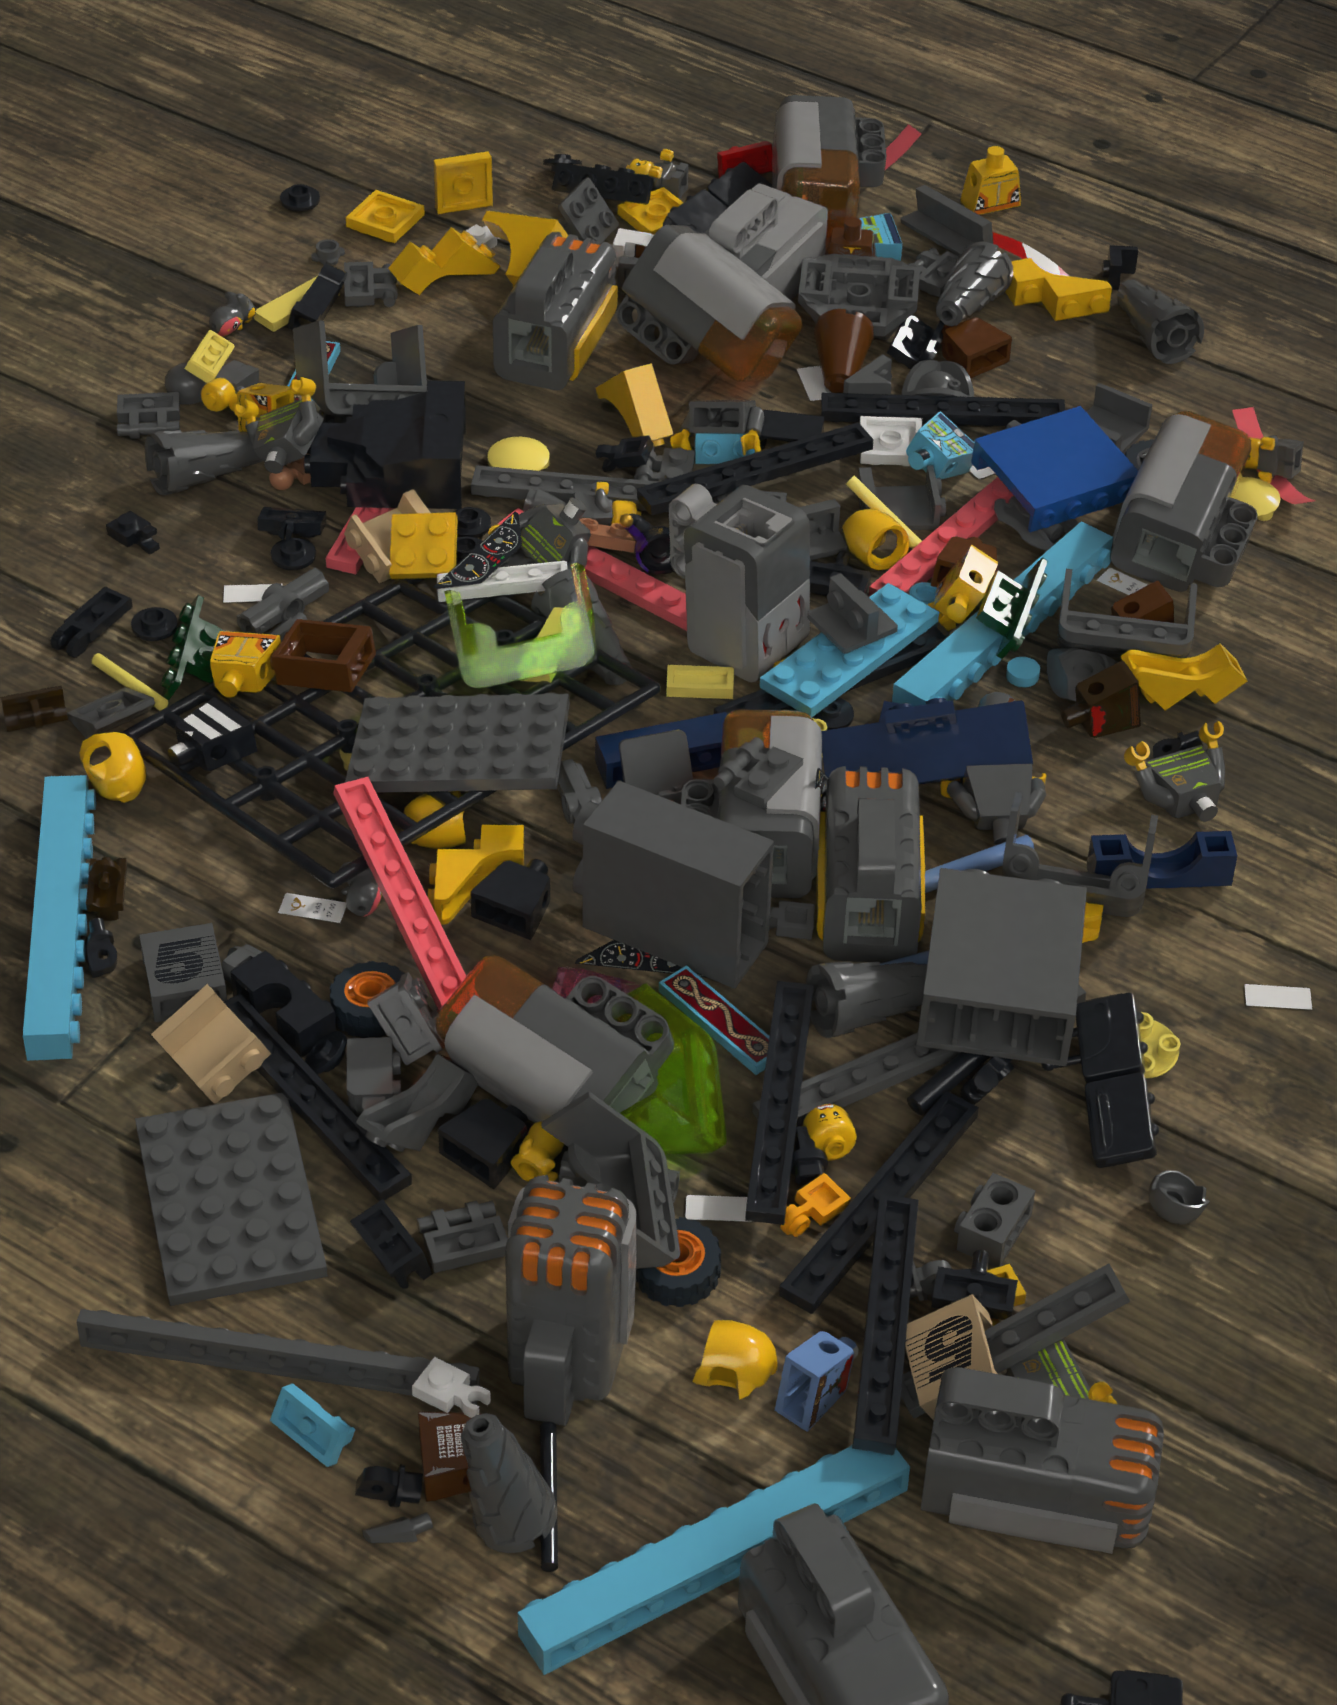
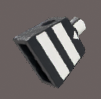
[167,697,258,771]

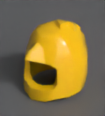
[842,509,909,571]
[79,732,146,803]
[401,791,466,849]
[693,1320,778,1400]

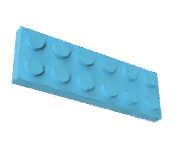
[760,583,939,718]

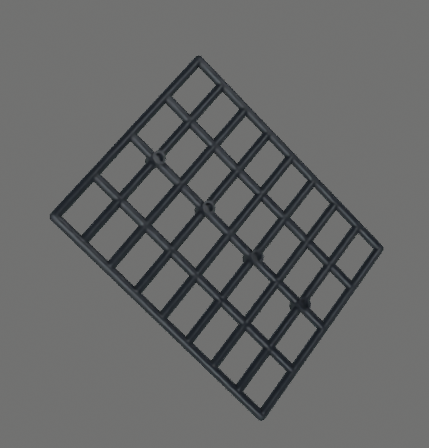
[121,578,661,889]

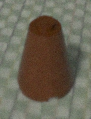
[814,309,874,393]

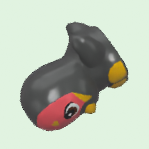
[209,292,256,337]
[340,862,382,917]

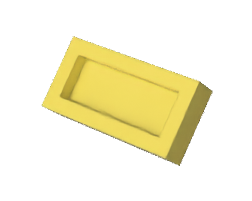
[666,665,734,699]

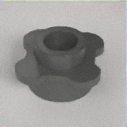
[311,239,345,265]

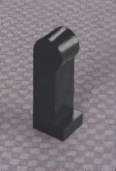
[287,263,347,330]

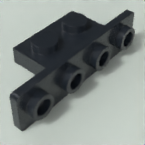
[552,163,654,205]

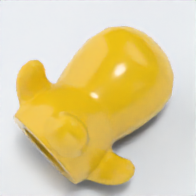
[511,1121,565,1181]

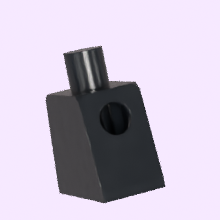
[470,859,550,940]
[438,1099,528,1189]

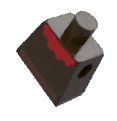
[1061,660,1141,738]

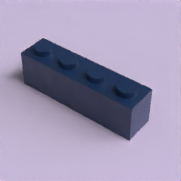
[595,712,738,789]

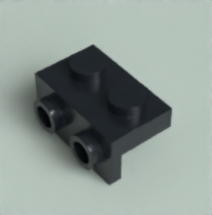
[886,315,945,369]

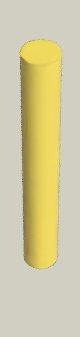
[845,475,922,549]
[92,653,169,711]

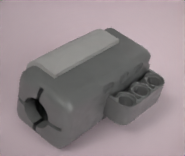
[738,1503,949,1705]

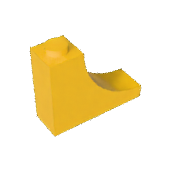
[482,211,568,287]
[596,363,673,448]

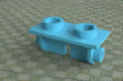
[695,433,755,464]

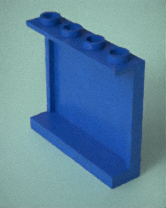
[971,406,1138,533]

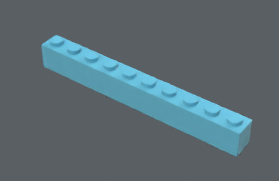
[892,521,1113,706]
[23,775,96,1061]
[518,1444,910,1675]

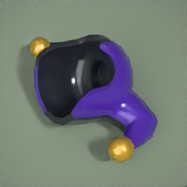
[619,514,676,574]

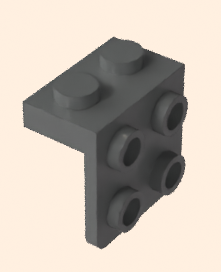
[618,729,693,804]

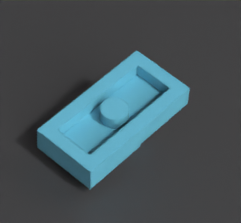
[270,1383,355,1467]

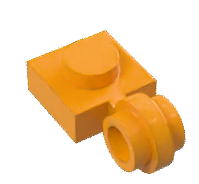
[780,1173,851,1237]

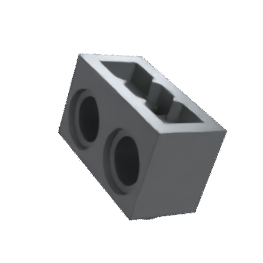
[954,1173,1035,1268]

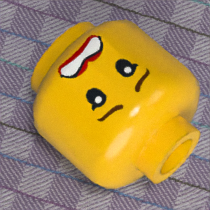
[802,1104,857,1161]

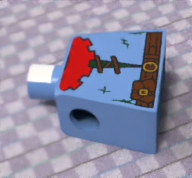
[774,1331,858,1432]

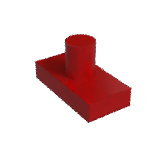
[717,141,772,178]

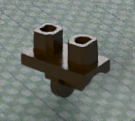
[0,685,68,732]
[86,857,127,921]

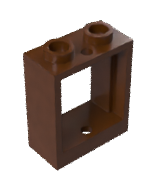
[270,619,376,692]

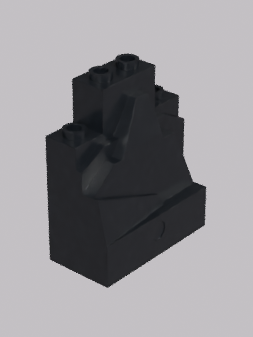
[304,380,466,509]

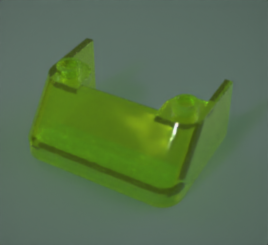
[444,562,596,689]
[617,983,727,1155]

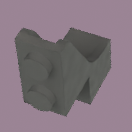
[356,1054,478,1152]

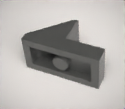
[843,354,892,394]

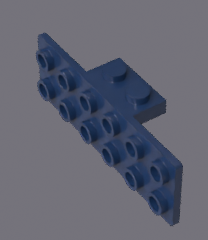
[821,698,1033,785]

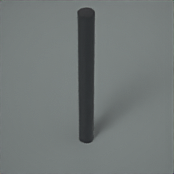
[540,1422,558,1572]

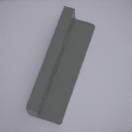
[900,185,993,256]

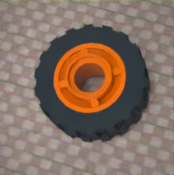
[329,961,405,1038]
[636,1217,721,1307]

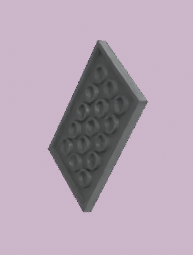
[345,693,570,793]
[135,1093,328,1306]

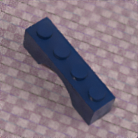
[1086,831,1238,889]

